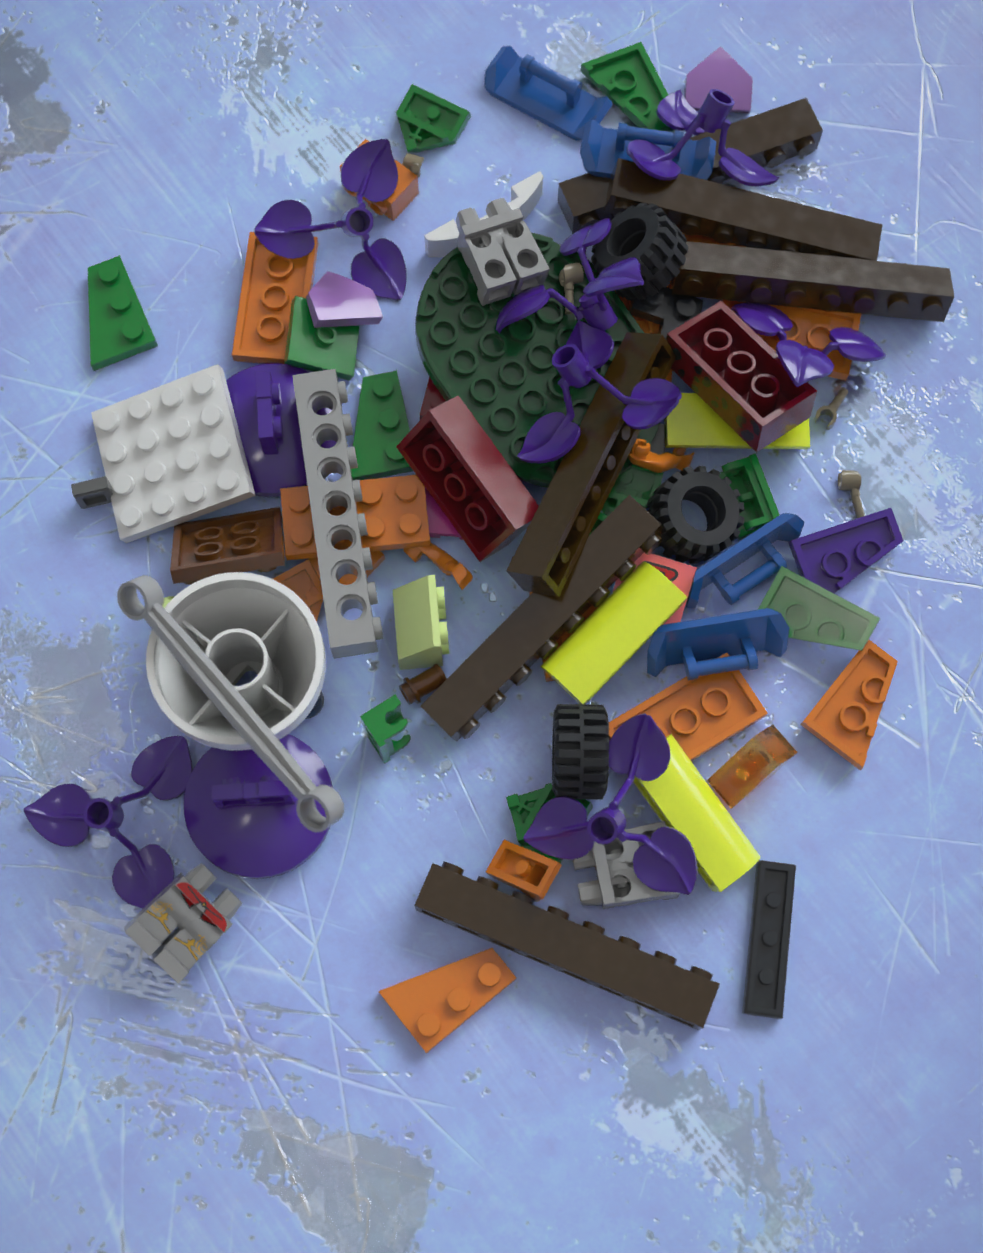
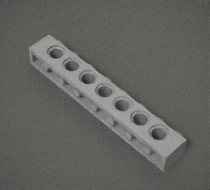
[292,369,383,659]

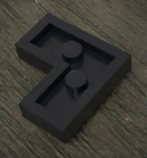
[629,287,704,339]

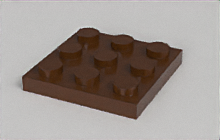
[170,507,285,585]

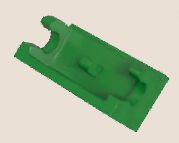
[719,453,780,541]
[360,694,411,764]

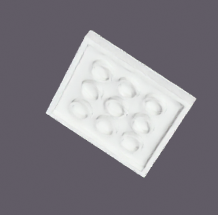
[91,364,255,543]

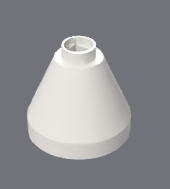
[146,572,326,750]

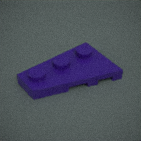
[788,508,904,594]

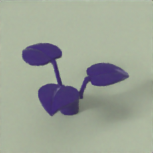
[626,89,779,187]
[254,139,407,300]
[496,218,644,334]
[731,302,886,387]
[517,320,682,463]
[523,714,697,895]
[23,736,193,909]

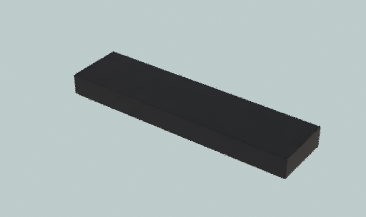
[742,860,796,1019]

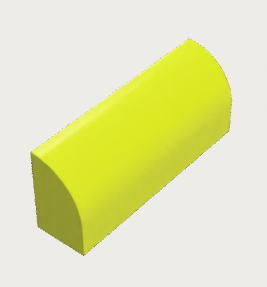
[664,393,810,449]
[540,561,687,705]
[627,734,761,892]

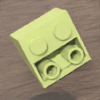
[393,575,449,670]

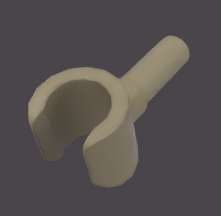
[402,153,425,178]
[559,263,583,314]
[814,387,848,430]
[838,470,865,518]

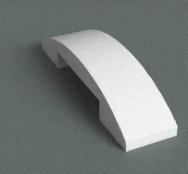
[424,171,543,257]

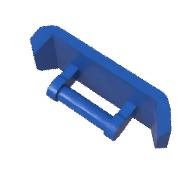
[484,46,613,140]
[580,120,716,180]
[686,513,805,609]
[647,608,789,680]

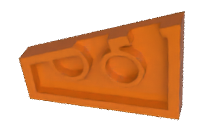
[801,640,898,770]
[378,948,517,1054]

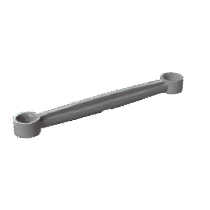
[117,575,344,832]

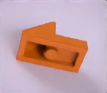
[485,840,562,902]

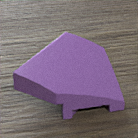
[685,47,753,114]
[306,271,383,328]

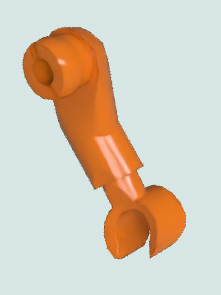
[628,439,695,473]
[403,542,473,590]

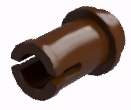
[399,664,447,705]

